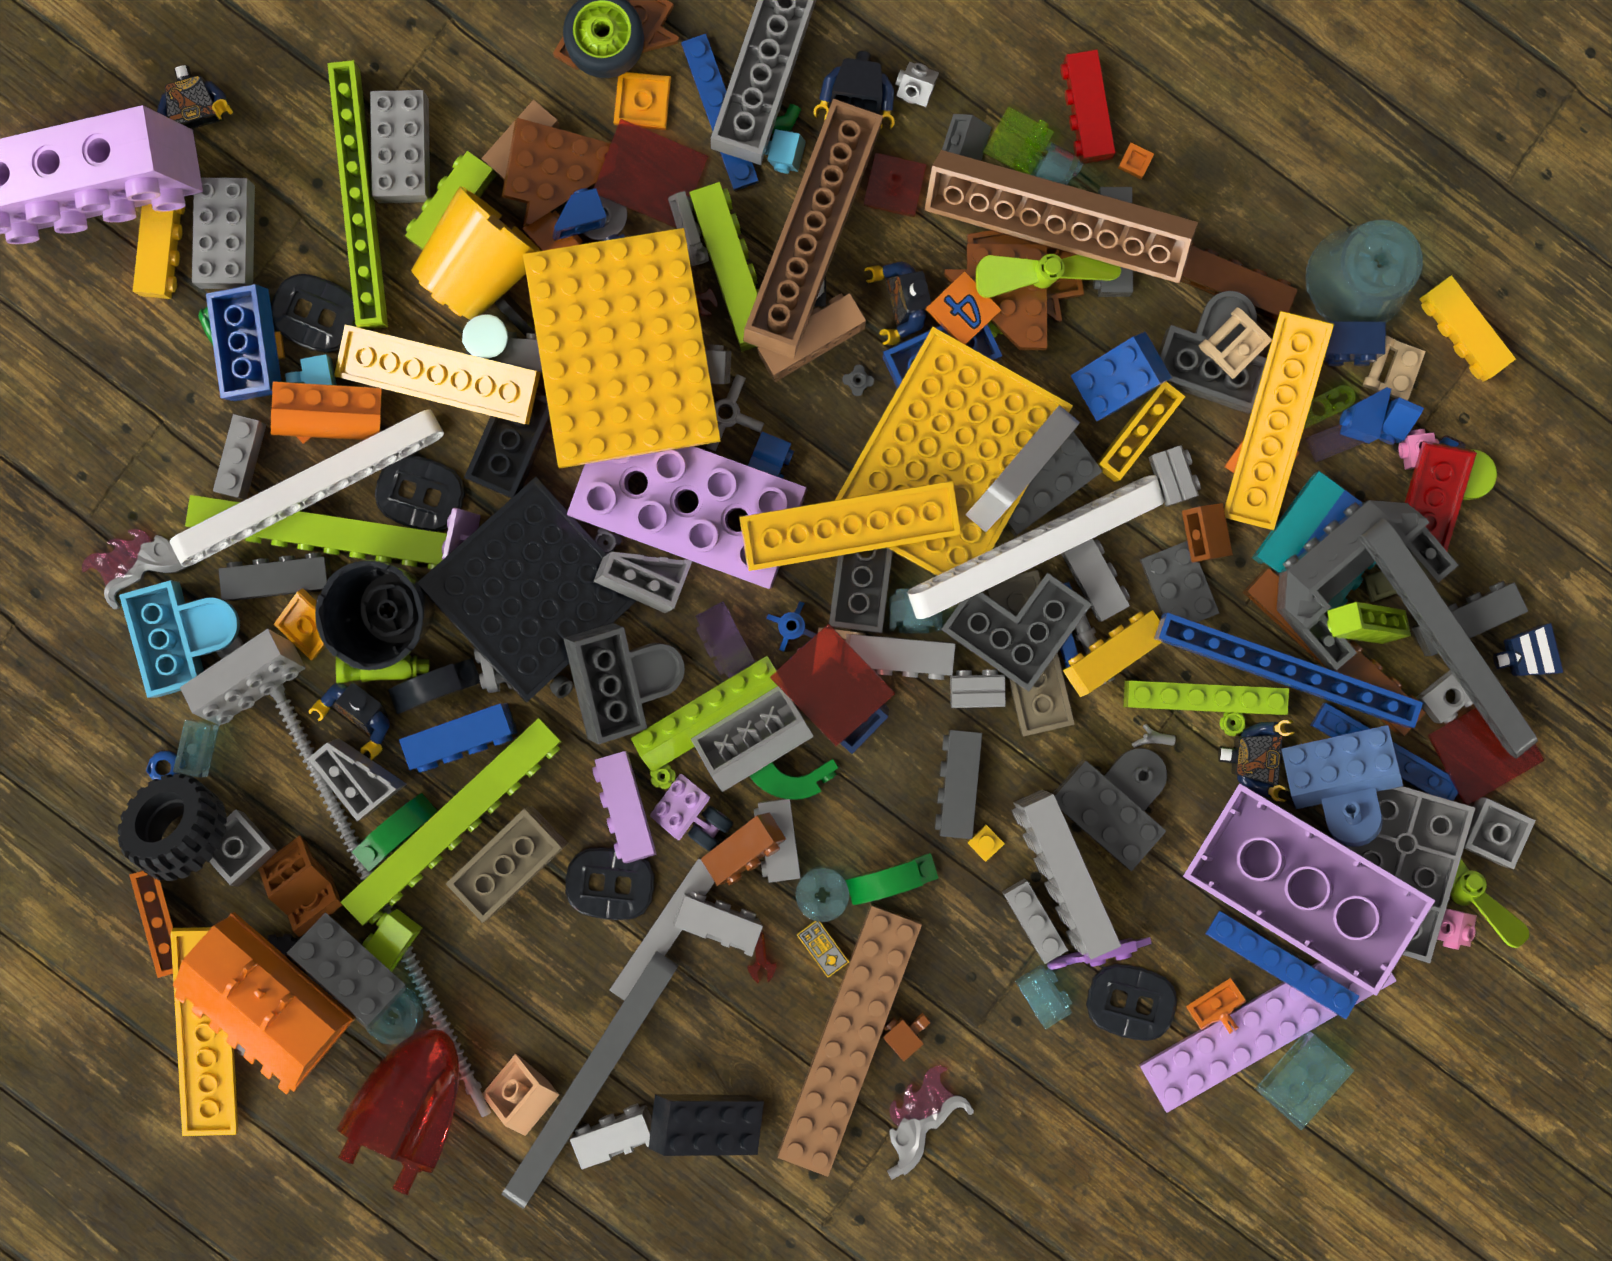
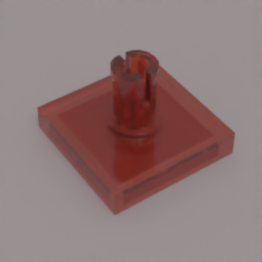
[863,153,927,217]

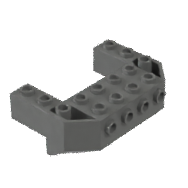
[1277,500,1458,671]

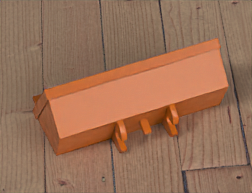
[173,912,356,1095]

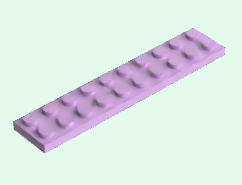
[1139,961,1396,1113]

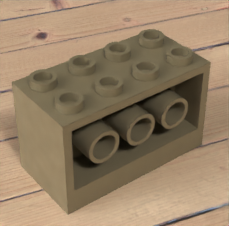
[446,806,569,923]

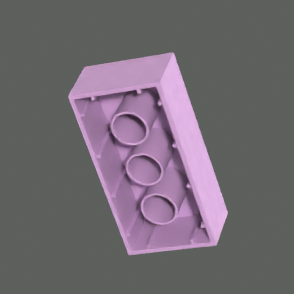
[1183,783,1436,996]

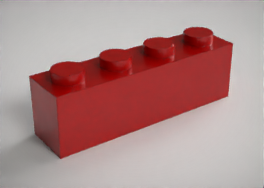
[1060,49,1115,164]

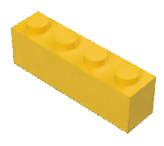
[133,204,185,299]
[1419,275,1516,382]
[1096,381,1185,482]
[1063,610,1162,697]

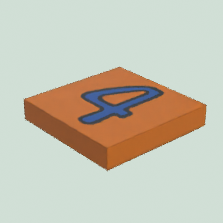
[926,271,1001,345]

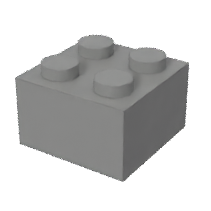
[1464,797,1536,869]
[209,809,278,887]

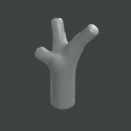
[1132,724,1175,748]

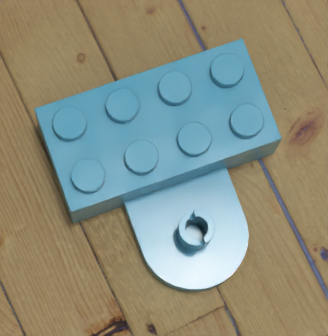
[119,580,240,698]

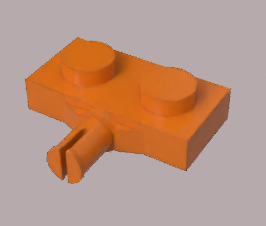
[1186,978,1246,1034]

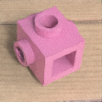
[1398,429,1439,470]
[1437,908,1477,950]

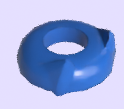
[146,751,182,780]

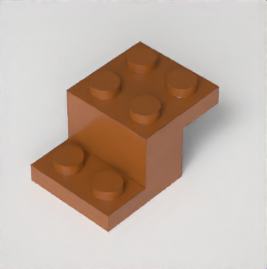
[258,836,343,937]

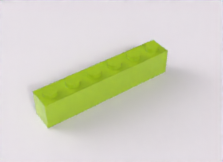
[631,656,788,772]
[1123,681,1289,715]

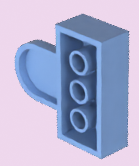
[1281,725,1403,847]

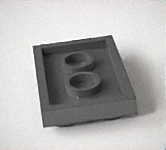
[1140,541,1219,622]

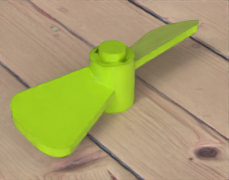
[976,254,1121,298]
[1450,859,1530,948]

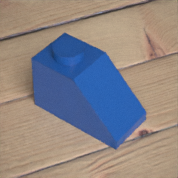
[553,188,607,241]
[1339,387,1391,444]
[1379,397,1424,445]

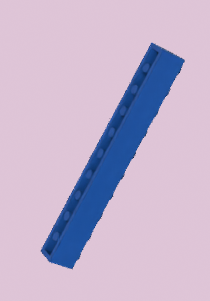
[1154,613,1423,728]

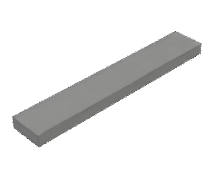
[609,858,714,1001]

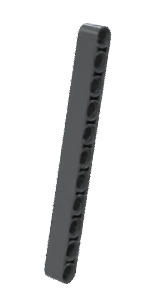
[1360,518,1538,759]
[501,951,679,1209]

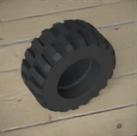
[118,774,227,881]

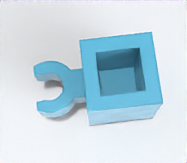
[765,129,806,174]
[285,354,337,385]

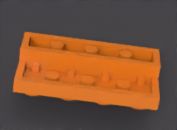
[271,382,381,440]

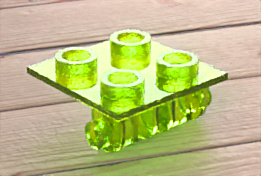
[983,106,1054,175]

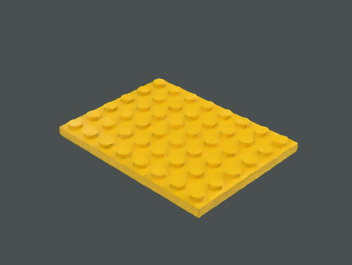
[523,228,721,468]
[835,327,1073,576]

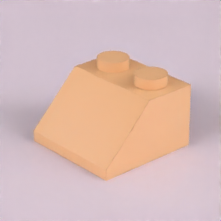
[482,1054,559,1136]

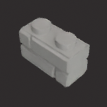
[1148,445,1201,507]
[950,670,1005,708]

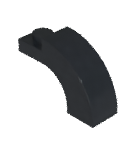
[388,658,480,714]

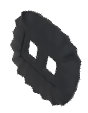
[271,274,356,353]
[375,455,465,532]
[565,847,655,920]
[1086,963,1177,1041]

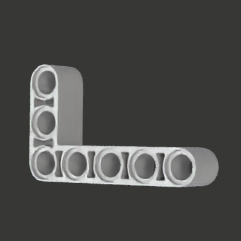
[966,405,1080,532]

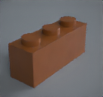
[701,812,786,886]

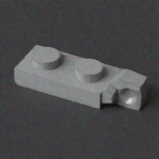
[668,191,709,266]

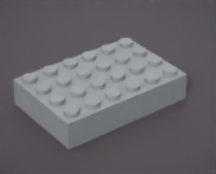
[1346,786,1475,963]
[1012,790,1121,960]

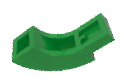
[750,758,838,800]
[352,793,438,872]
[845,853,938,905]

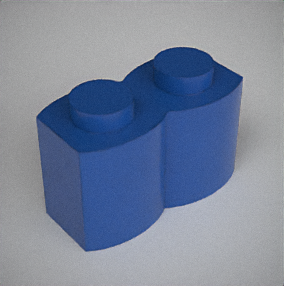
[748,432,794,479]

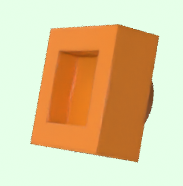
[1118,143,1154,179]

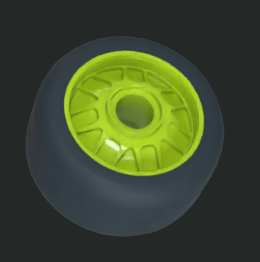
[563,0,644,78]

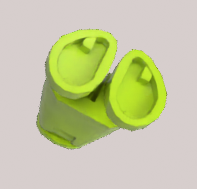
[336,654,430,684]

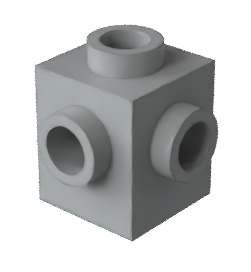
[895,62,939,107]

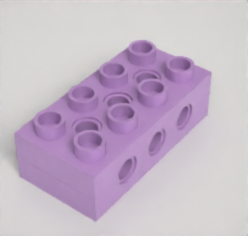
[0,105,203,244]
[567,446,808,589]

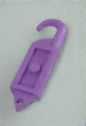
[1047,937,1152,970]

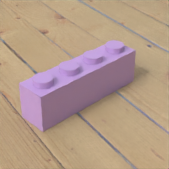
[592,751,657,863]

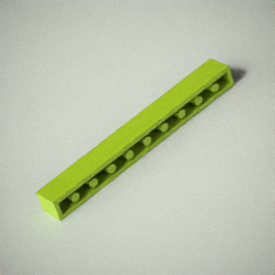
[327,60,388,330]
[185,495,447,569]
[341,718,562,926]

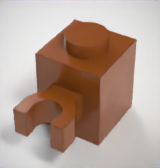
[882,1012,930,1061]

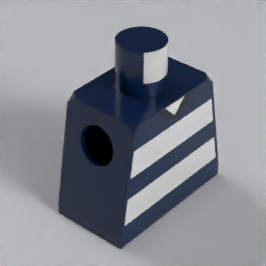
[1493,623,1563,676]

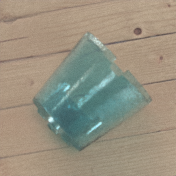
[1306,220,1423,323]

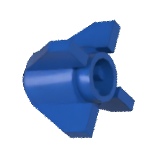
[766,601,817,652]

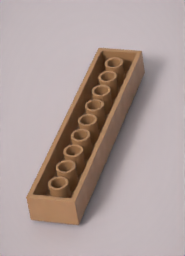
[743,99,883,359]
[925,150,1198,283]
[778,903,922,1177]

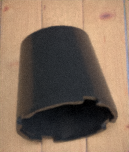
[315,560,435,670]

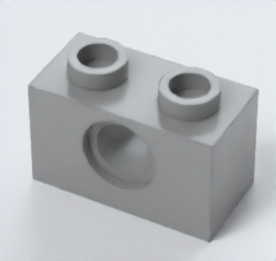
[1416,670,1473,724]

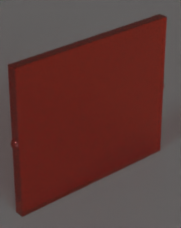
[594,119,708,228]
[770,623,895,746]
[1428,691,1544,805]

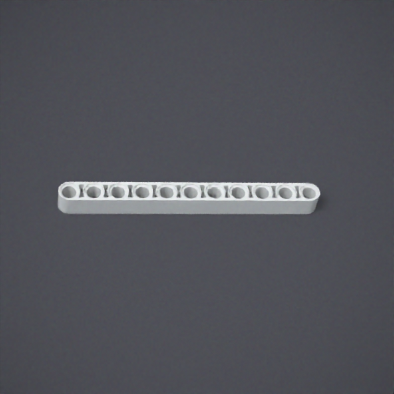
[170,410,444,567]
[907,475,1165,619]

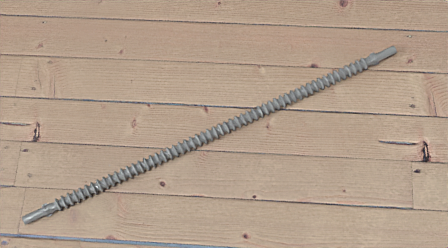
[269,685,491,1117]

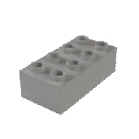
[370,90,430,203]
[192,178,255,289]
[180,629,306,726]
[691,684,814,792]

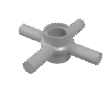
[706,374,764,451]

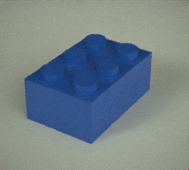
[1071,332,1172,421]

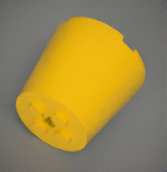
[411,186,542,320]

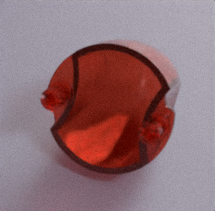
[336,1028,459,1195]

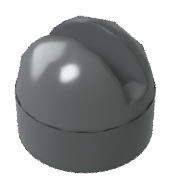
[550,675,573,698]

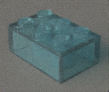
[1255,1031,1354,1130]

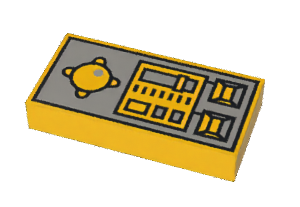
[797,919,849,978]

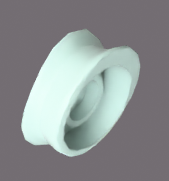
[462,315,508,358]

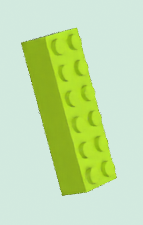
[689,182,760,352]

